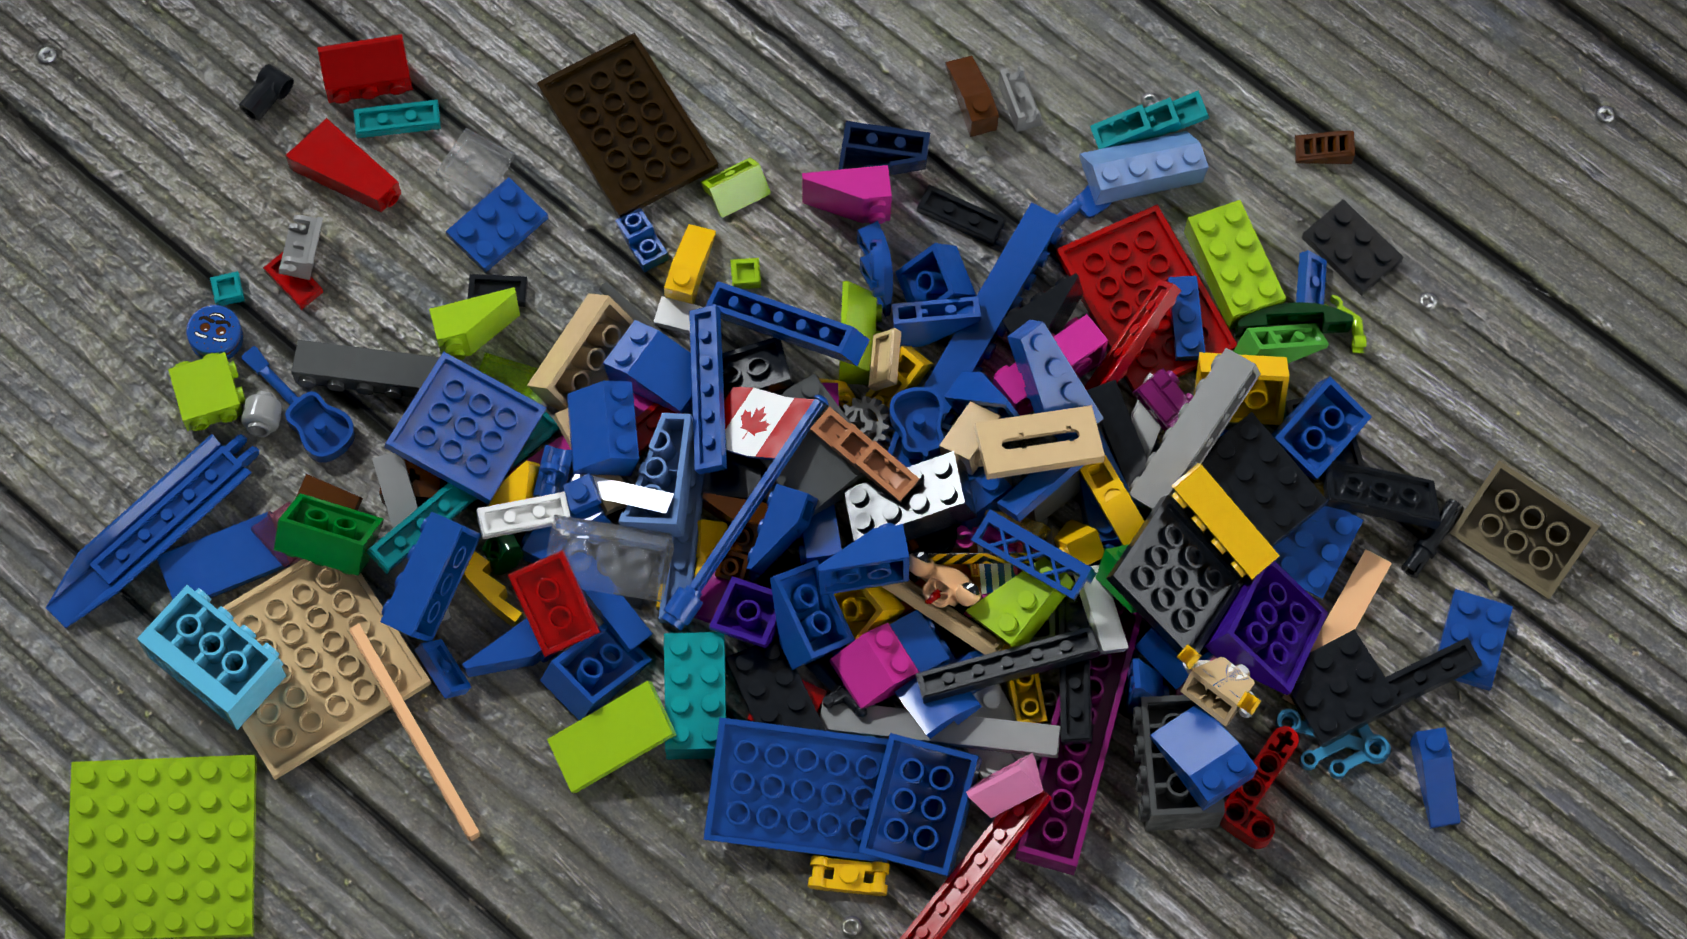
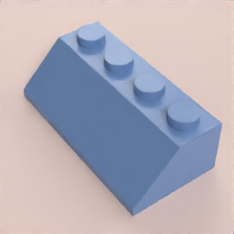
[1079,131,1209,205]

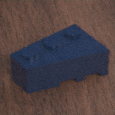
[838,121,930,176]

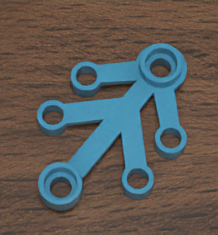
[1275,709,1391,779]

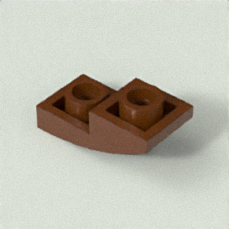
[296,474,363,511]
[715,518,759,581]

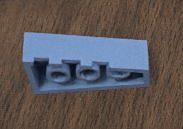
[618,413,694,537]

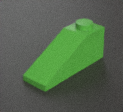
[1233,323,1329,363]

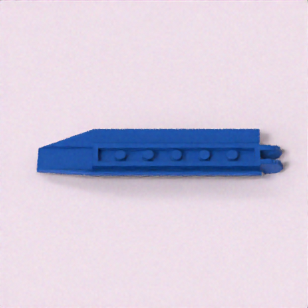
[46,434,260,628]

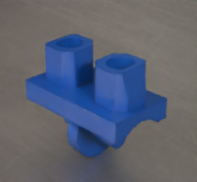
[533,445,572,497]

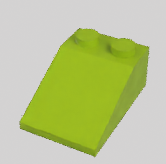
[429,287,520,360]

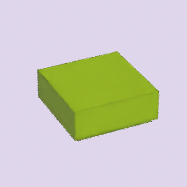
[730,258,761,289]

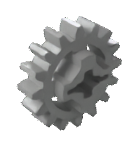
[843,396,895,450]

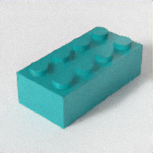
[664,632,726,760]

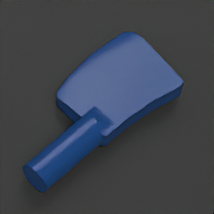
[1057,185,1113,226]

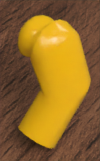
[819,378,855,408]

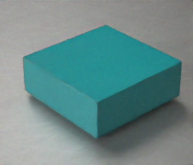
[210,271,245,306]

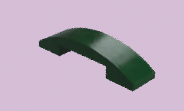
[1234,302,1354,338]

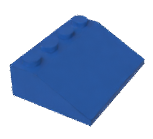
[858,733,982,877]

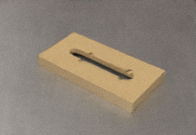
[974,405,1105,480]

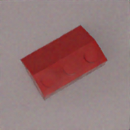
[317,34,413,104]

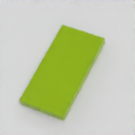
[547,680,677,793]

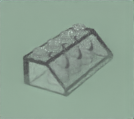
[547,514,674,602]

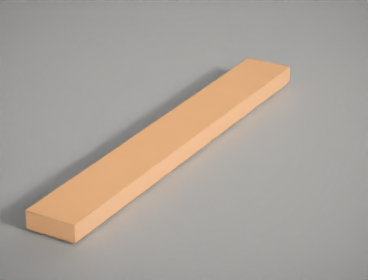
[350,623,480,841]

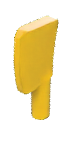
[694,519,728,578]

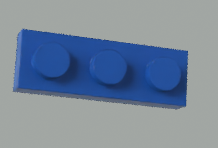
[1167,276,1205,361]

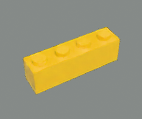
[1171,463,1280,579]

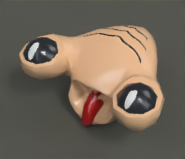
[909,551,981,608]

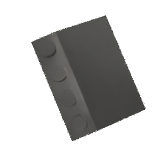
[759,374,870,517]

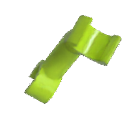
[1324,295,1366,353]

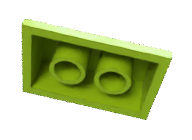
[839,281,882,385]

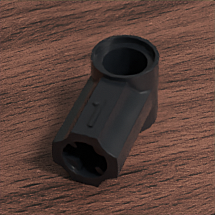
[239,64,294,121]

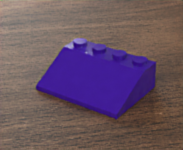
[1204,561,1328,695]

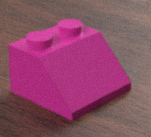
[830,623,919,709]

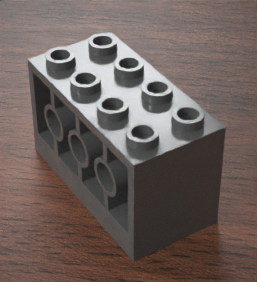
[1130,695,1225,831]

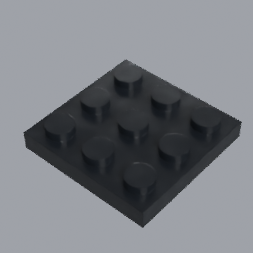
[1289,629,1401,748]

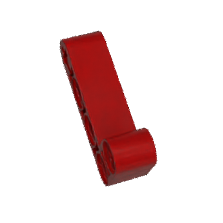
[1220,726,1299,849]

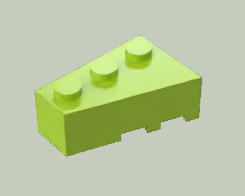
[965,557,1075,648]

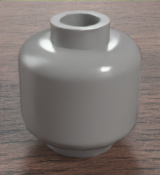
[241,391,282,437]

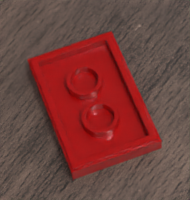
[508,550,601,657]

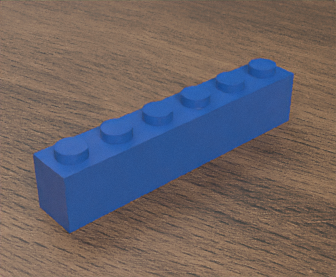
[705,281,870,366]

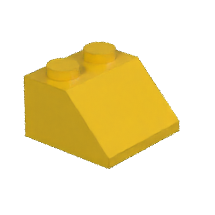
[834,586,905,647]

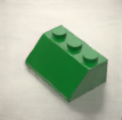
[274,493,384,576]

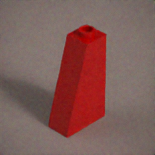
[285,118,401,212]

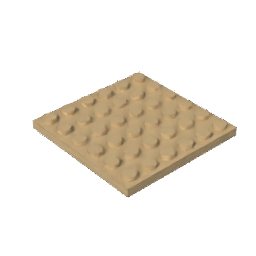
[223,559,431,780]

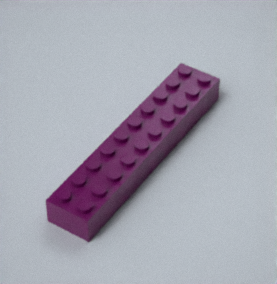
[1015,595,1142,876]

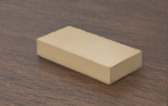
[868,328,901,391]

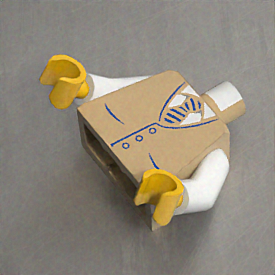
[1177,645,1261,727]

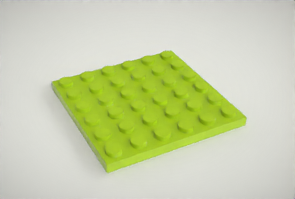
[65,755,257,939]

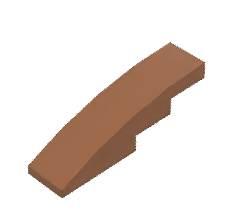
[810,407,920,502]

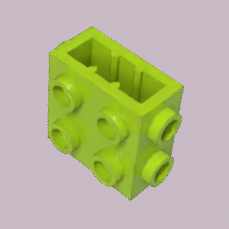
[168,352,246,431]

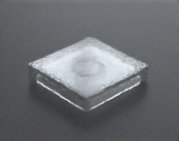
[436,128,515,200]

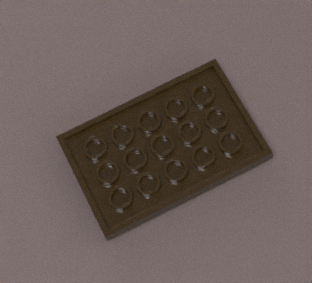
[536,32,718,218]

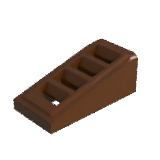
[1294,131,1355,164]

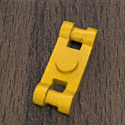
[808,855,890,896]

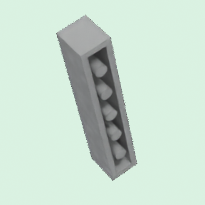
[1129,348,1261,513]

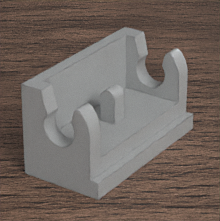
[998,66,1043,132]
[279,215,323,280]

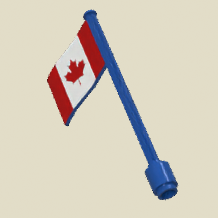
[662,387,829,631]

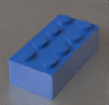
[380,511,481,642]

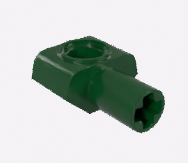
[482,534,524,575]

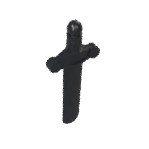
[805,658,867,718]

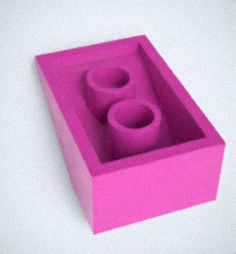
[802,165,892,224]

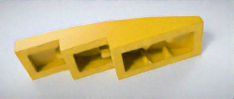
[462,551,524,627]

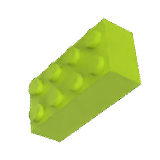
[1184,200,1286,330]

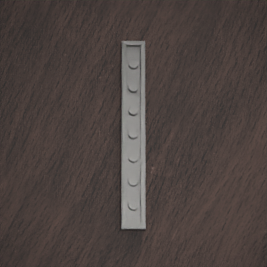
[820,702,1061,758]

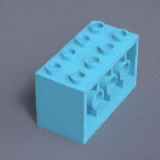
[137,585,286,730]

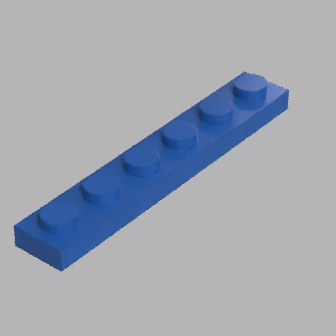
[689,305,727,475]

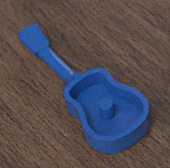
[242,346,356,463]
[889,387,944,463]

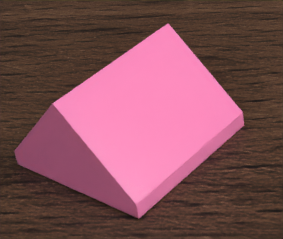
[966,753,1043,818]

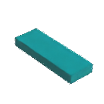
[353,99,441,139]

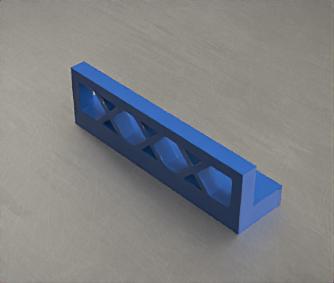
[971,509,1097,601]

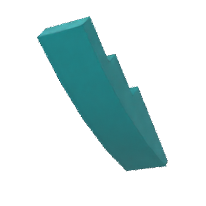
[1090,90,1210,149]

